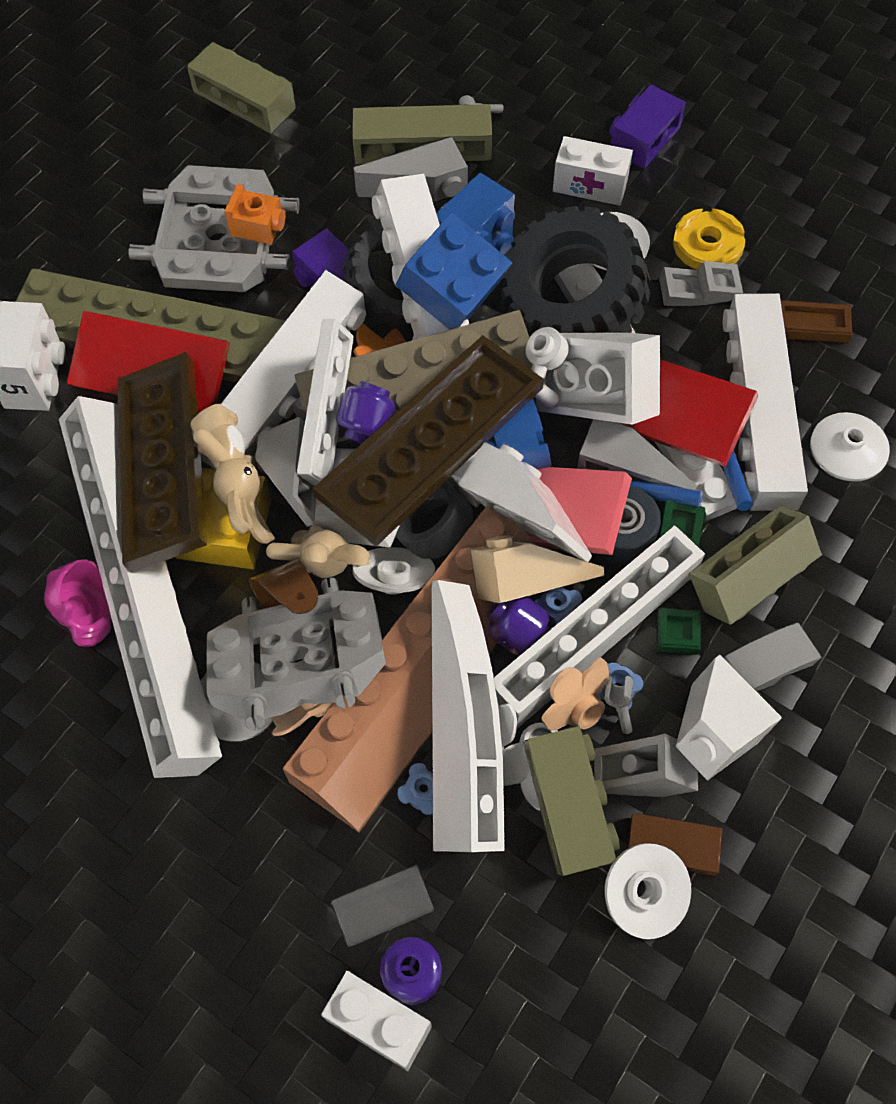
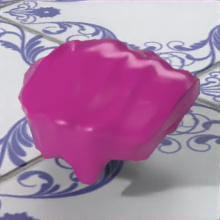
[44,560,112,647]

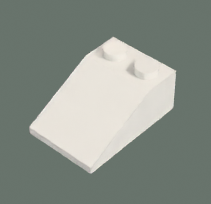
[536,333,660,424]
[458,442,592,563]

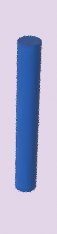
[723,450,753,511]
[630,480,703,507]

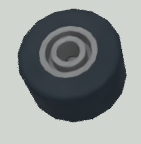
[595,486,661,564]

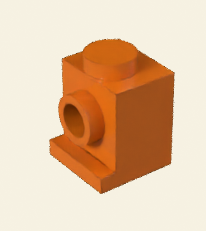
[224,184,286,245]

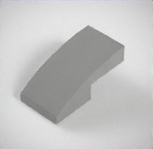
[659,261,743,306]
[724,623,822,691]

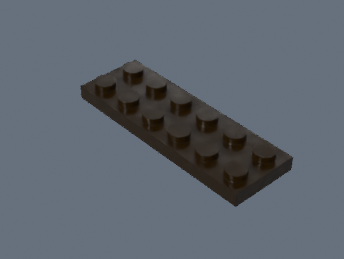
[313,335,544,547]
[117,352,207,573]

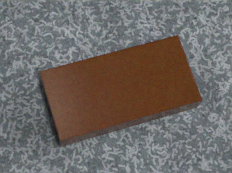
[780,300,853,343]
[627,813,722,876]

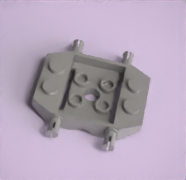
[129,165,299,292]
[207,577,386,730]

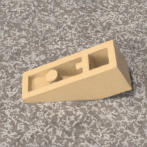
[471,535,605,603]

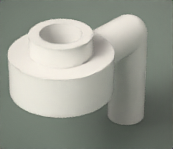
[526,327,569,407]

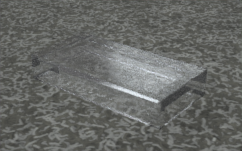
[332,865,434,947]

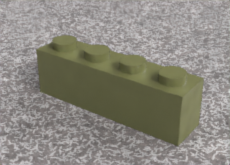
[353,104,492,164]

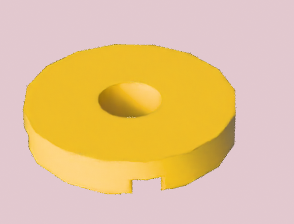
[673,209,746,270]

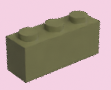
[187,42,296,133]
[689,506,822,625]
[523,726,620,876]

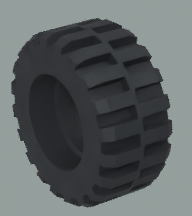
[499,206,650,338]

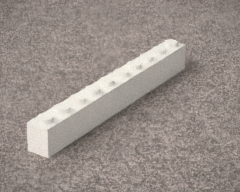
[59,396,222,778]

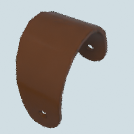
[249,558,319,614]

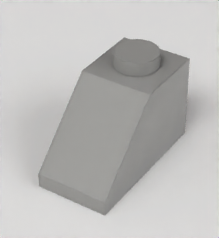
[594,734,698,797]

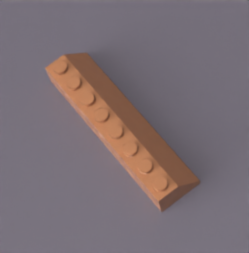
[283,506,535,833]

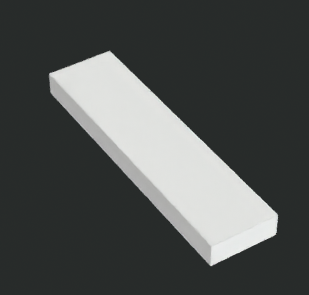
[297,318,354,486]

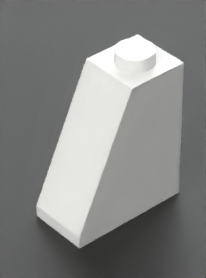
[675,655,782,781]

